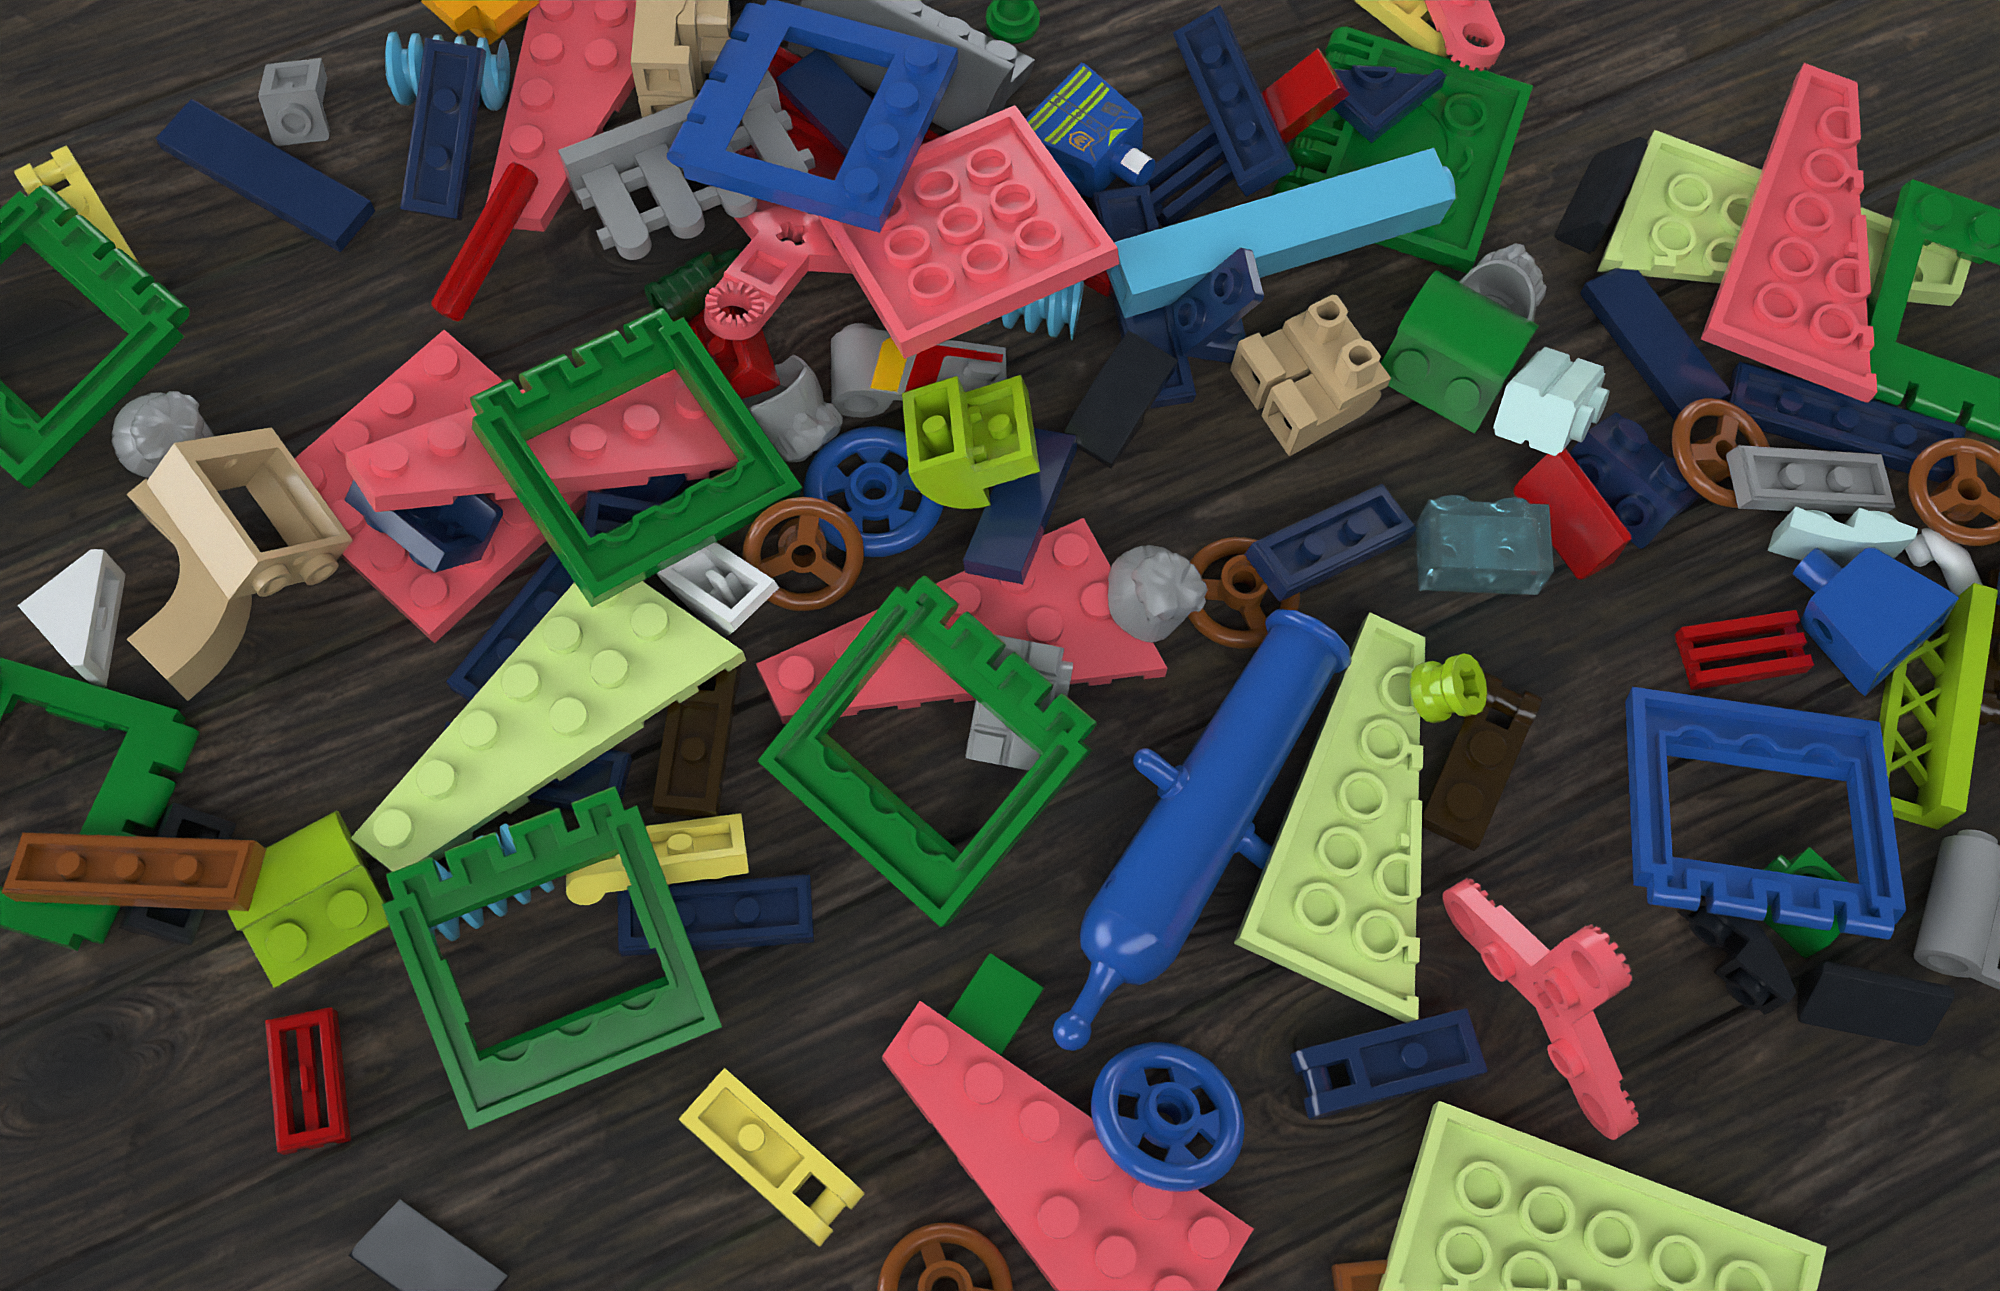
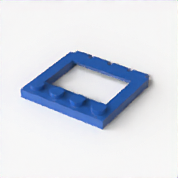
[667,0,958,233]
[1625,687,1906,940]

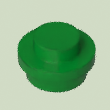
[986,0,1040,44]

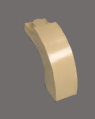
[127,479,252,701]

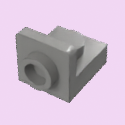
[258,58,330,146]

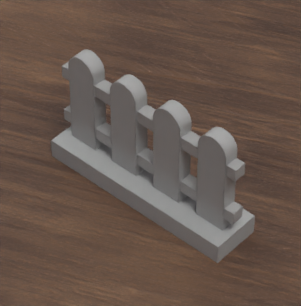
[558,70,815,260]

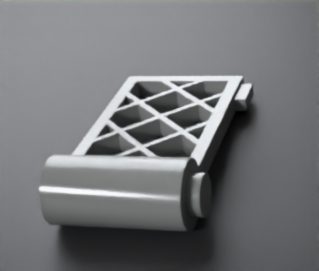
[1914,829,2000,990]

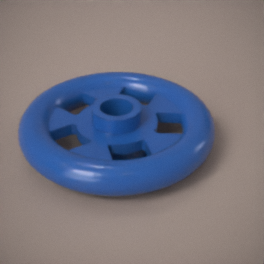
[803,426,944,558]
[1091,1042,1245,1192]

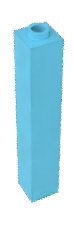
[1106,148,1456,318]

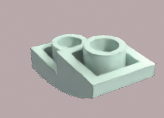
[1768,506,1918,566]

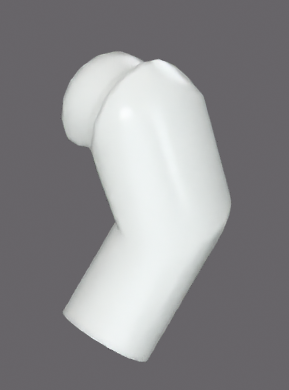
[1905,528,1983,597]

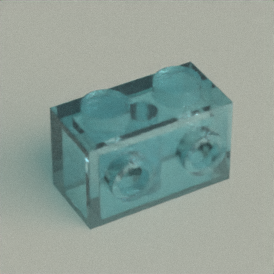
[1416,495,1554,595]

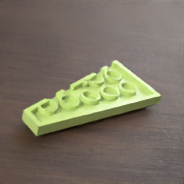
[1597,130,1971,306]
[350,581,746,872]
[1234,612,1425,1023]
[1378,1101,1827,1291]

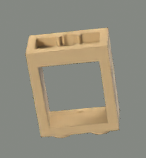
[146,427,353,600]

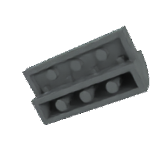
[788,0,1035,132]

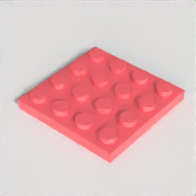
[817,105,1119,359]
[295,330,602,643]

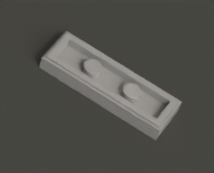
[1726,445,1895,514]

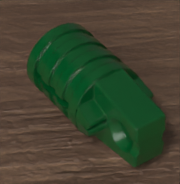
[644,248,742,322]

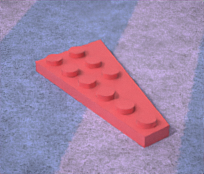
[486,0,636,232]
[1701,63,1877,403]
[345,369,739,512]
[756,518,1168,724]
[882,1001,1254,1291]

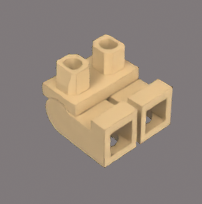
[631,0,731,118]
[1230,295,1391,456]

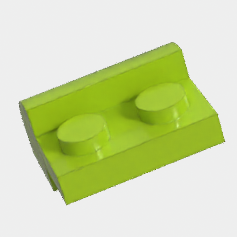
[902,375,1040,509]
[227,811,390,988]

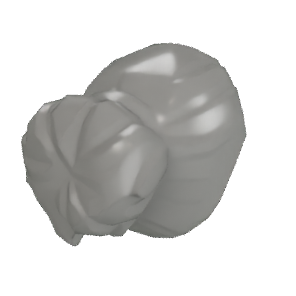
[1459,243,1547,322]
[741,355,843,462]
[111,391,214,478]
[1108,545,1208,643]

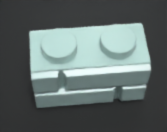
[1493,347,1610,456]

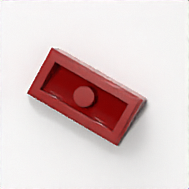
[1262,49,1350,144]
[688,306,780,399]
[1513,448,1632,580]

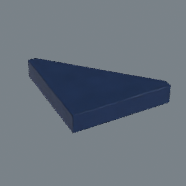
[1333,65,1447,143]

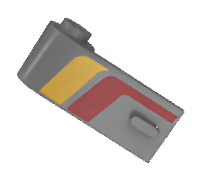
[831,323,1007,418]

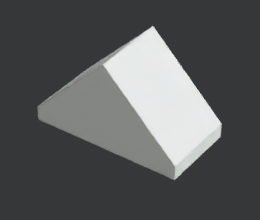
[657,542,779,638]
[18,549,126,687]

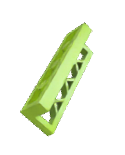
[1879,583,1998,830]

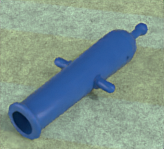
[1052,609,1352,1051]

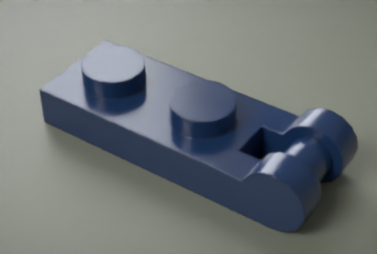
[1290,1008,1488,1120]

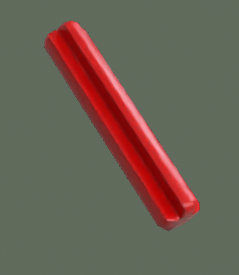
[432,162,538,321]

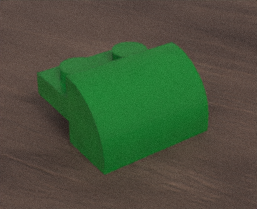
[1381,270,1539,434]

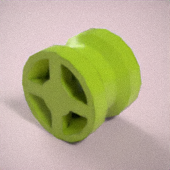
[1410,653,1487,723]

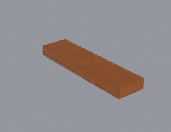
[1,833,267,911]

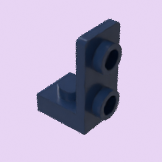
[1171,248,1264,363]

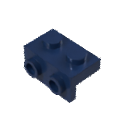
[1570,412,1700,549]
[345,480,503,573]

